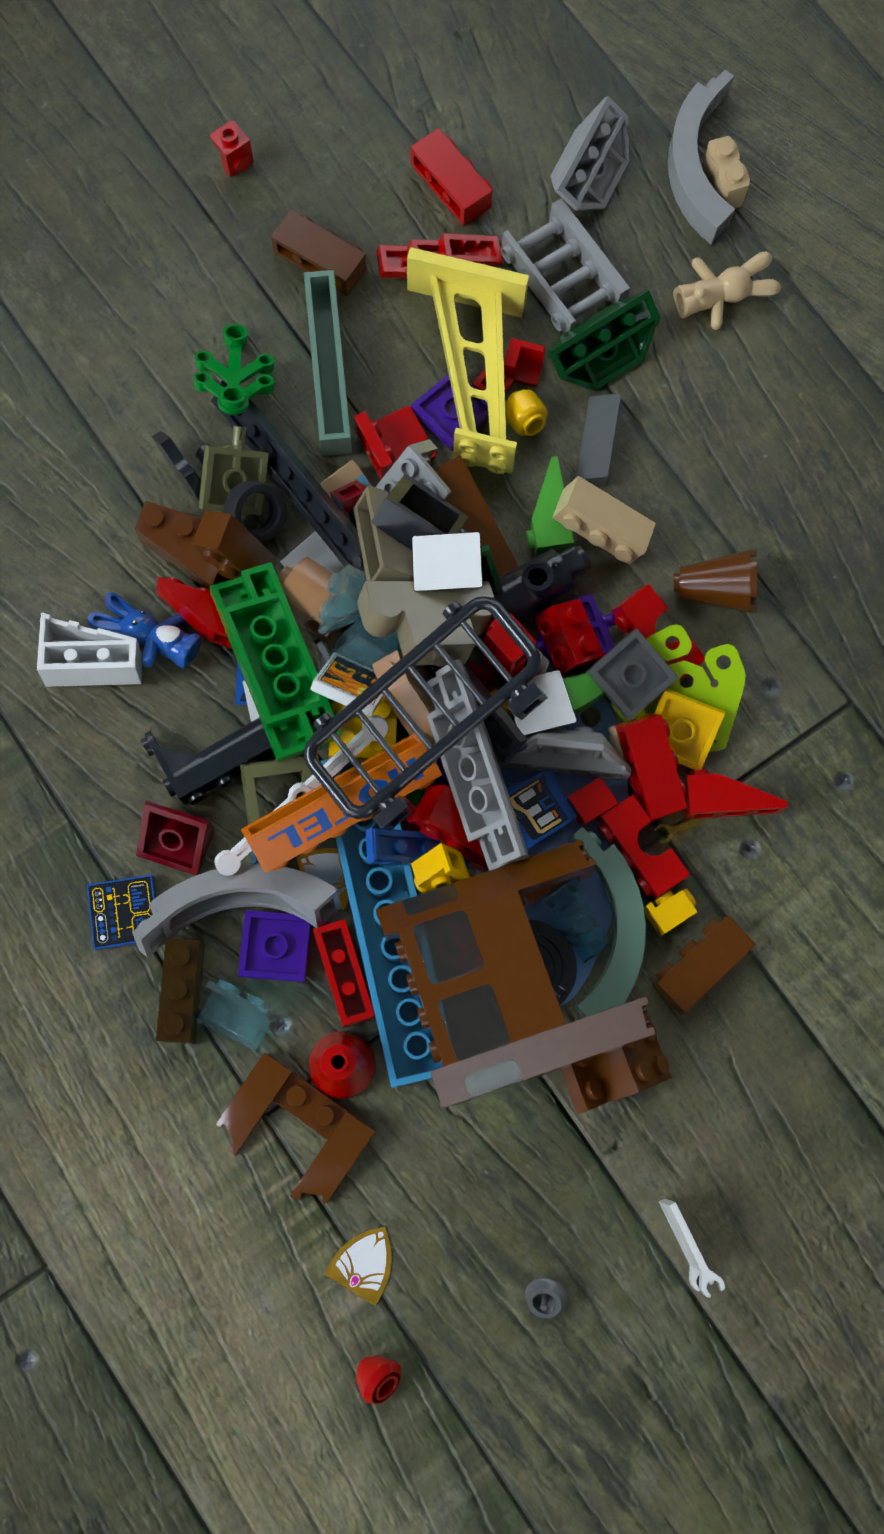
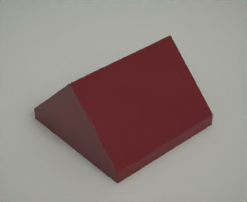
[136,801,215,875]

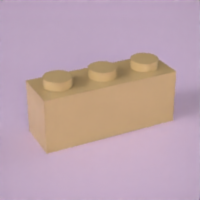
[552,476,656,565]

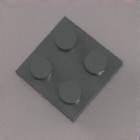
[586,629,678,720]

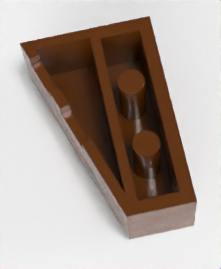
[134,501,225,589]

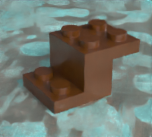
[561,1024,672,1114]

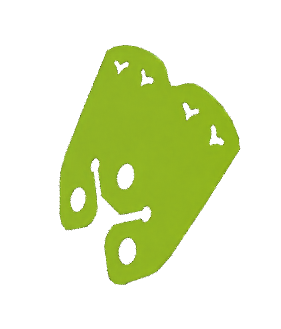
[611,624,746,752]

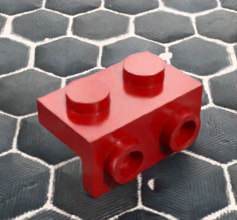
[535,599,604,675]

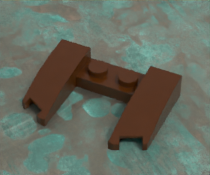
[216,1052,376,1204]

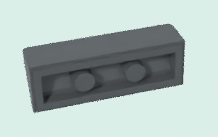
[576,394,621,486]

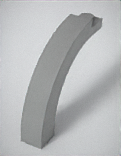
[668,70,735,245]
[132,864,341,958]

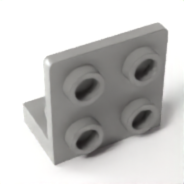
[375,439,451,500]

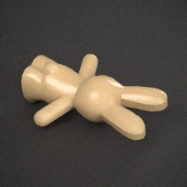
[673,251,781,330]

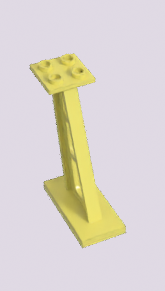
[407,247,529,474]

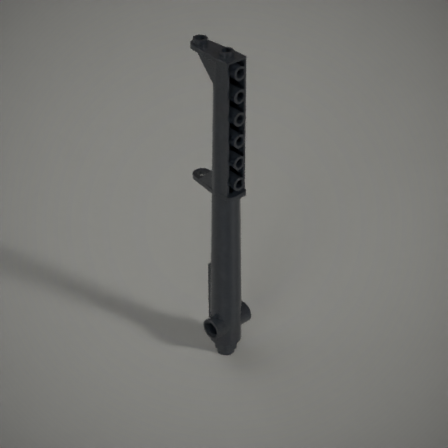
[140,546,591,805]

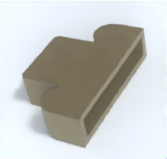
[353,485,414,581]
[357,581,494,666]

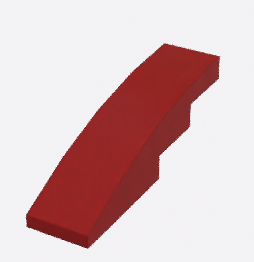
[376,234,503,278]

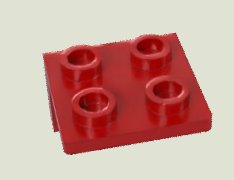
[354,406,436,480]

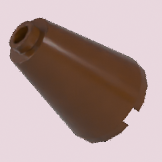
[674,549,757,613]

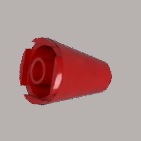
[309,1031,376,1099]

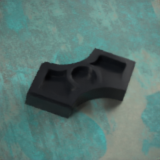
[152,431,201,501]

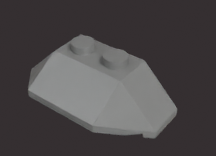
[550,96,629,211]
[500,726,631,781]

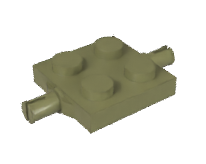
[199,426,269,516]

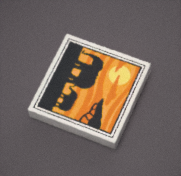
[311,652,384,717]

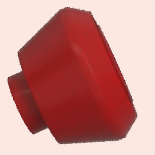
[356,1355,401,1404]

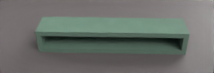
[304,270,352,456]

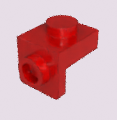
[210,120,254,177]

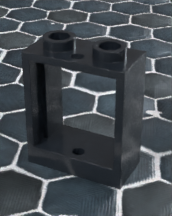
[370,473,469,551]

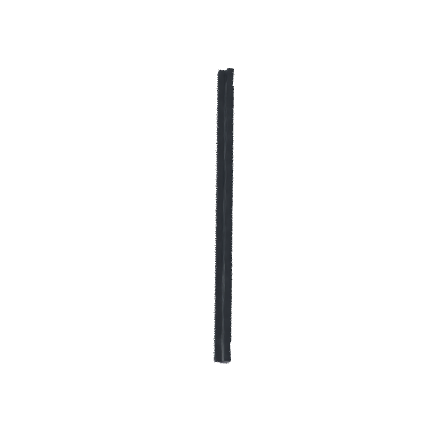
[211,380,528,763]

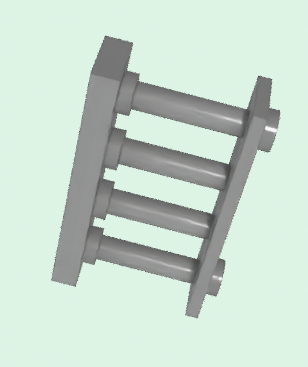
[500,198,630,333]

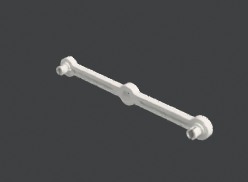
[214,715,388,876]

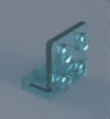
[197,979,276,1052]

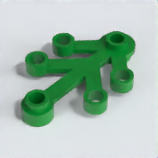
[193,324,275,415]

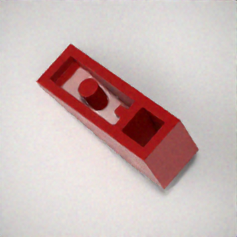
[683,769,788,820]

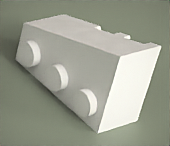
[37,612,142,687]

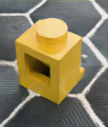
[411,843,470,894]
[644,889,697,937]

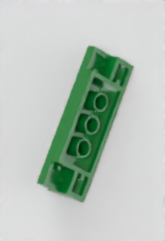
[210,562,342,763]

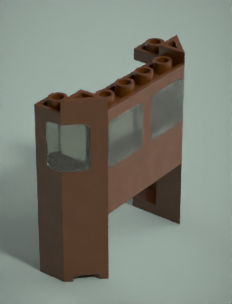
[376,840,655,1108]

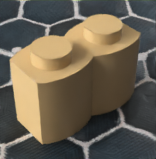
[702,136,750,208]

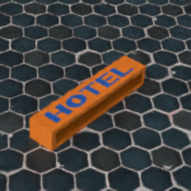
[241,733,442,873]

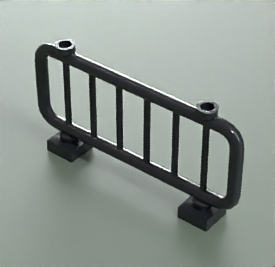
[304,596,548,831]

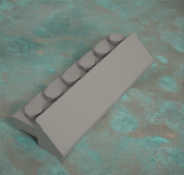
[427,659,529,871]

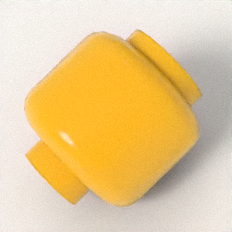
[505,390,548,436]

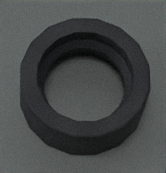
[224,480,287,542]

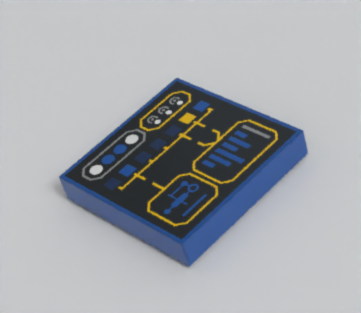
[86,874,156,951]

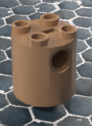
[278,556,361,647]

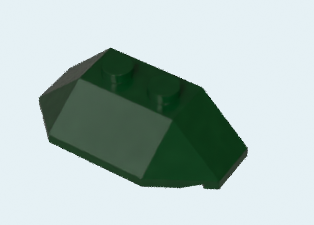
[547,290,661,391]

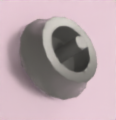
[525,1277,567,1319]

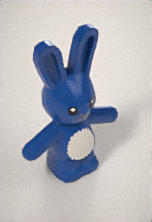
[87,592,201,669]

